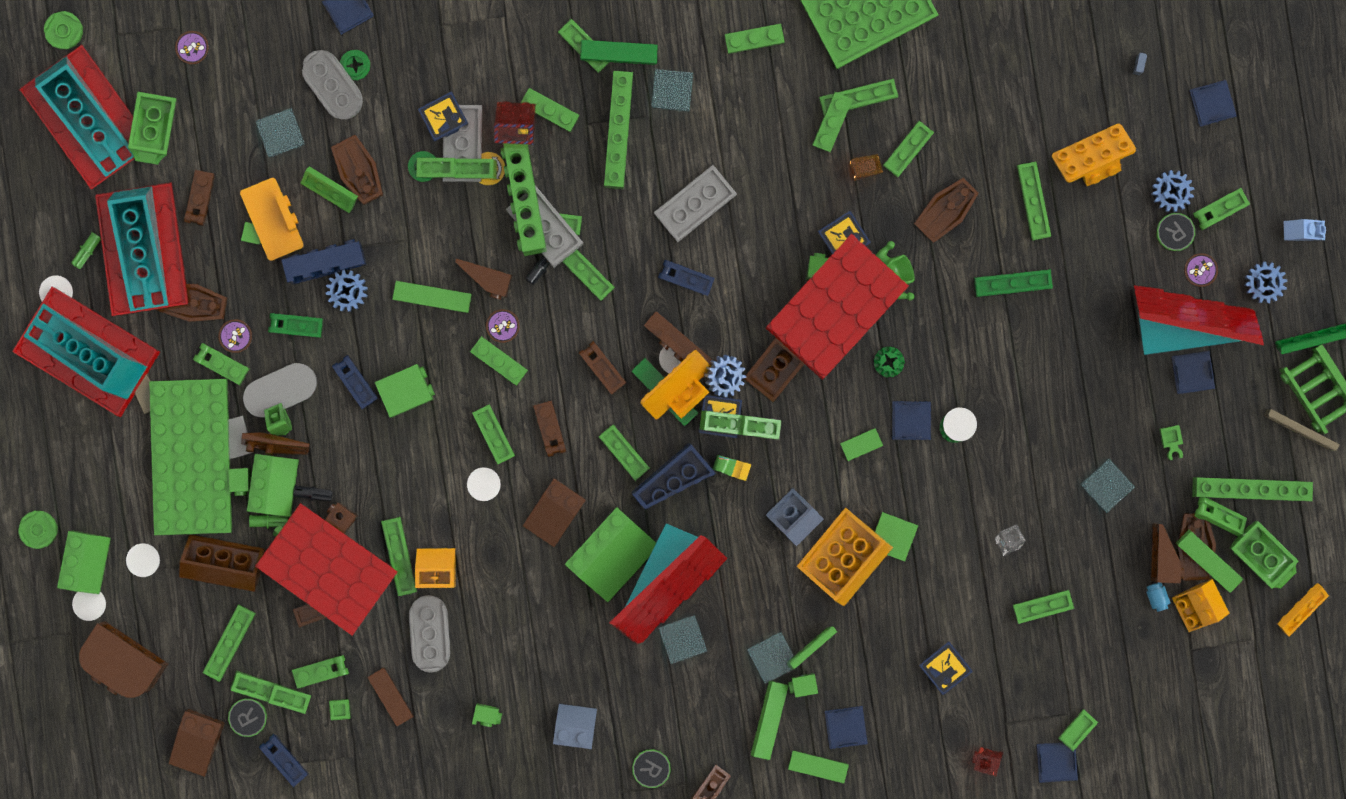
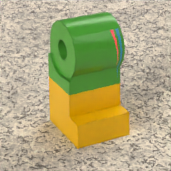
[713,455,751,481]

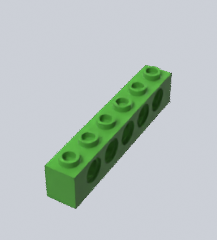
[604,71,633,189]
[501,137,547,256]
[1192,477,1313,501]

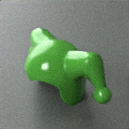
[876,241,915,301]

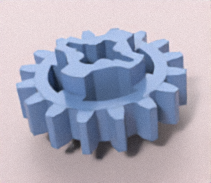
[1151,170,1194,212]
[1244,262,1288,304]
[326,270,368,312]
[704,355,746,397]

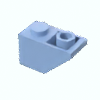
[1284,219,1326,241]

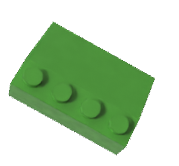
[565,507,656,602]

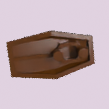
[331,135,383,205]
[914,178,979,243]
[157,284,227,322]
[241,432,309,455]
[1177,513,1216,581]

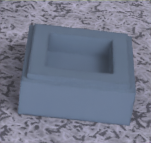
[1133,53,1147,75]

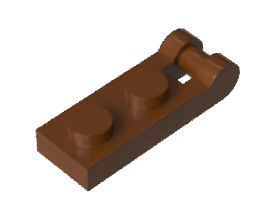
[184,170,215,226]
[578,341,626,395]
[533,401,567,457]

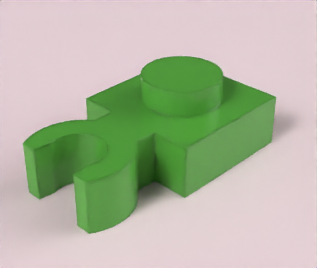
[1159,425,1183,460]

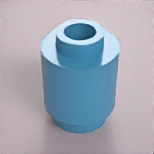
[1146,583,1171,612]

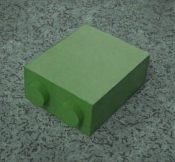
[375,364,435,418]

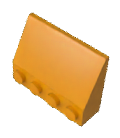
[797,508,893,606]

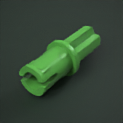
[71,232,101,269]
[249,514,288,529]

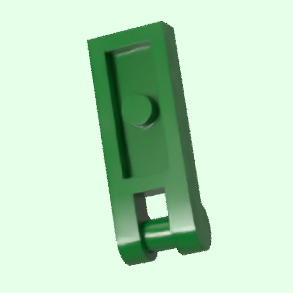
[268,313,323,338]

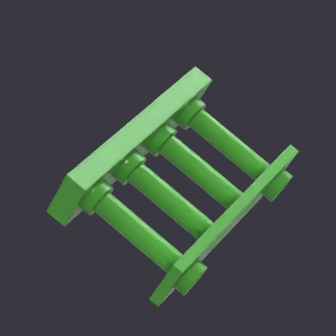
[1280,344,1346,434]

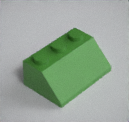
[247,454,299,517]
[57,530,111,594]

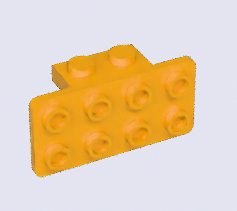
[1052,124,1136,186]
[240,178,304,261]
[640,350,711,419]

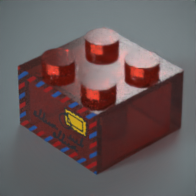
[494,101,536,144]

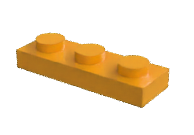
[1277,583,1329,637]

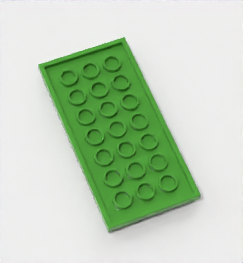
[149,379,232,535]

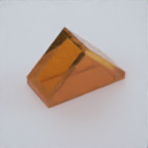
[849,154,883,181]

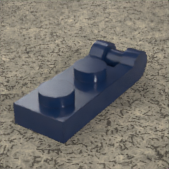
[658,260,715,296]
[332,355,378,409]
[259,733,309,787]

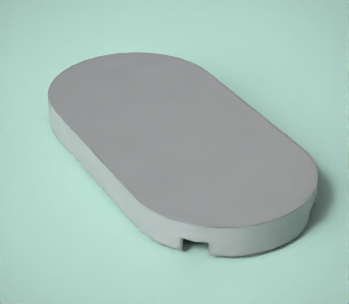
[302,50,363,119]
[243,363,317,417]
[409,595,451,672]

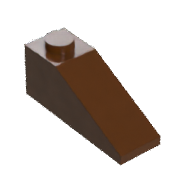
[455,258,513,300]
[690,765,731,799]

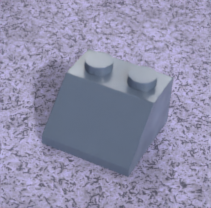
[766,488,824,546]
[553,704,597,749]

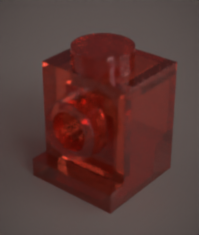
[972,747,1003,776]

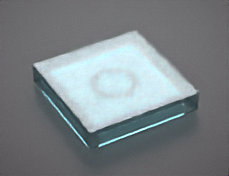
[652,69,693,112]
[256,108,305,158]
[1080,459,1135,513]
[659,615,707,664]
[747,632,798,684]

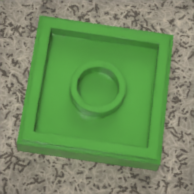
[875,512,918,561]

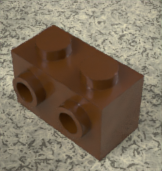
[325,502,358,534]

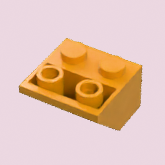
[415,548,456,588]
[1172,579,1230,632]

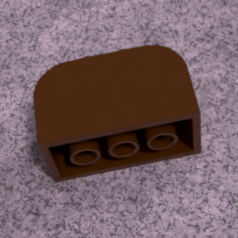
[79,621,169,698]

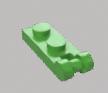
[1193,188,1250,230]
[193,343,250,385]
[1195,497,1247,537]
[292,655,349,689]

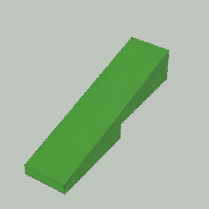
[416,158,497,180]
[699,411,781,439]
[230,670,311,714]

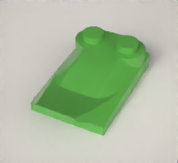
[128,92,177,165]
[1230,521,1299,589]

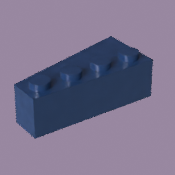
[282,239,366,285]
[631,443,716,509]

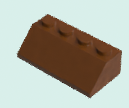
[179,534,265,592]

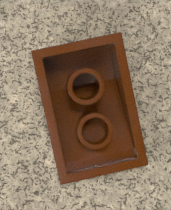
[744,338,804,402]
[523,478,586,547]
[1151,523,1184,583]
[169,709,225,777]

